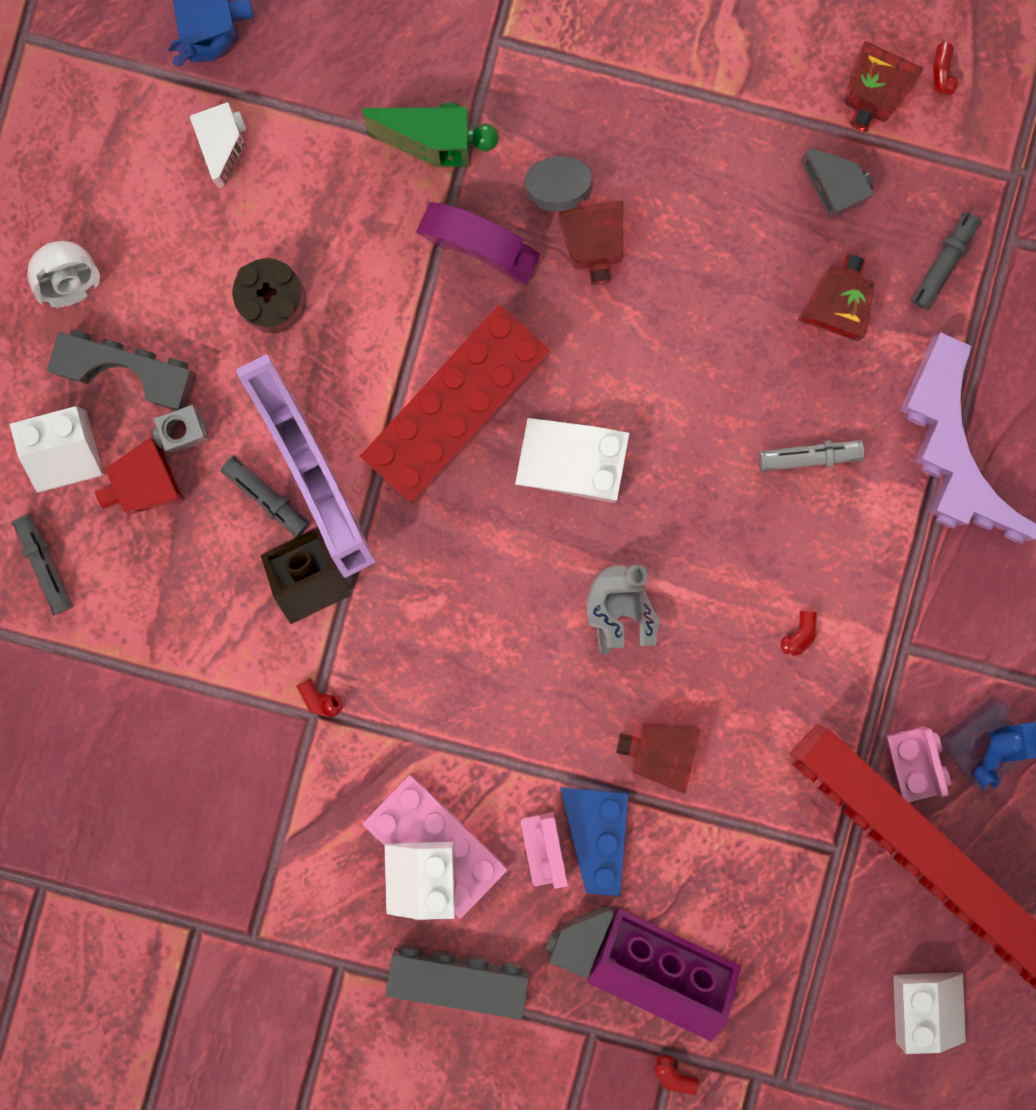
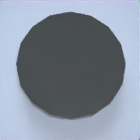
[524,156,593,212]

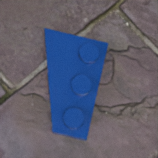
[560,787,628,896]

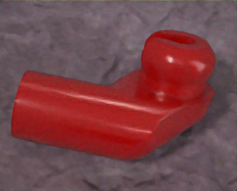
[933,42,958,95]
[781,611,817,656]
[296,678,343,717]
[654,1055,698,1095]

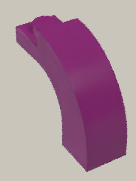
[416,202,540,284]

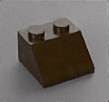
[260,528,352,624]

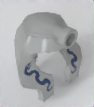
[586,565,661,655]

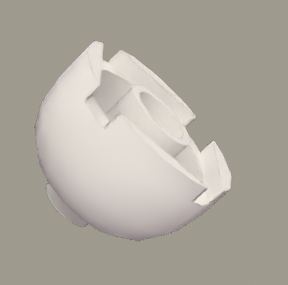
[27,241,100,308]

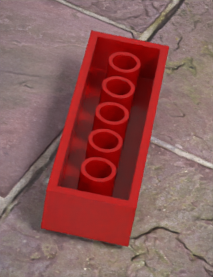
[360,304,550,504]

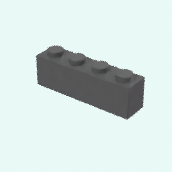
[385,945,529,1020]

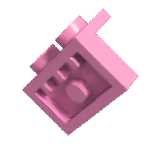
[884,726,951,802]
[521,812,568,889]

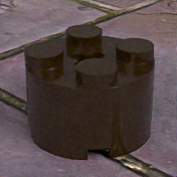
[232,258,306,333]

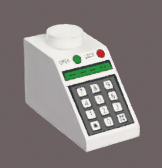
[190,102,247,188]

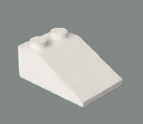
[515,418,629,503]

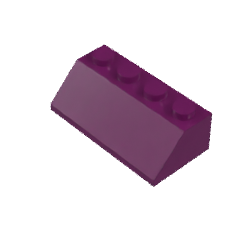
[587,908,741,1041]

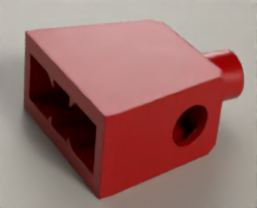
[95,438,185,514]

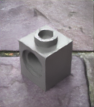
[153,405,210,454]

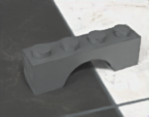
[47,329,196,410]

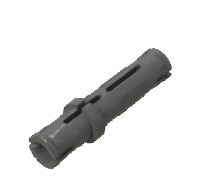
[910,212,982,311]
[220,455,311,539]
[11,514,74,615]

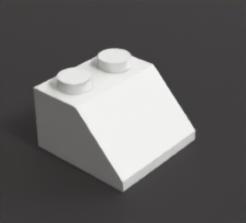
[10,406,104,493]
[385,842,456,920]
[893,972,966,1054]

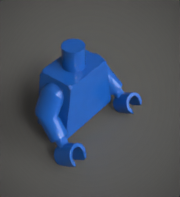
[168,0,254,67]
[974,722,1036,790]

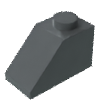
[801,148,873,220]
[545,905,613,978]

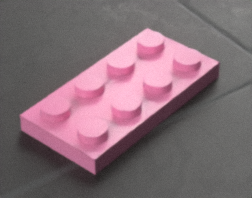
[362,773,508,919]

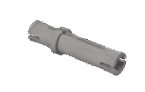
[759,439,864,472]

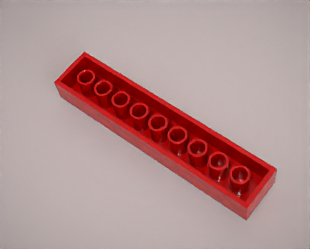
[789,724,1036,989]

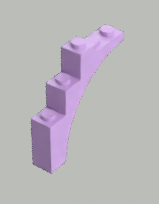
[900,332,1036,544]
[236,354,375,578]

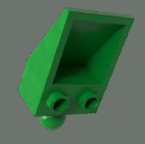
[362,103,499,167]

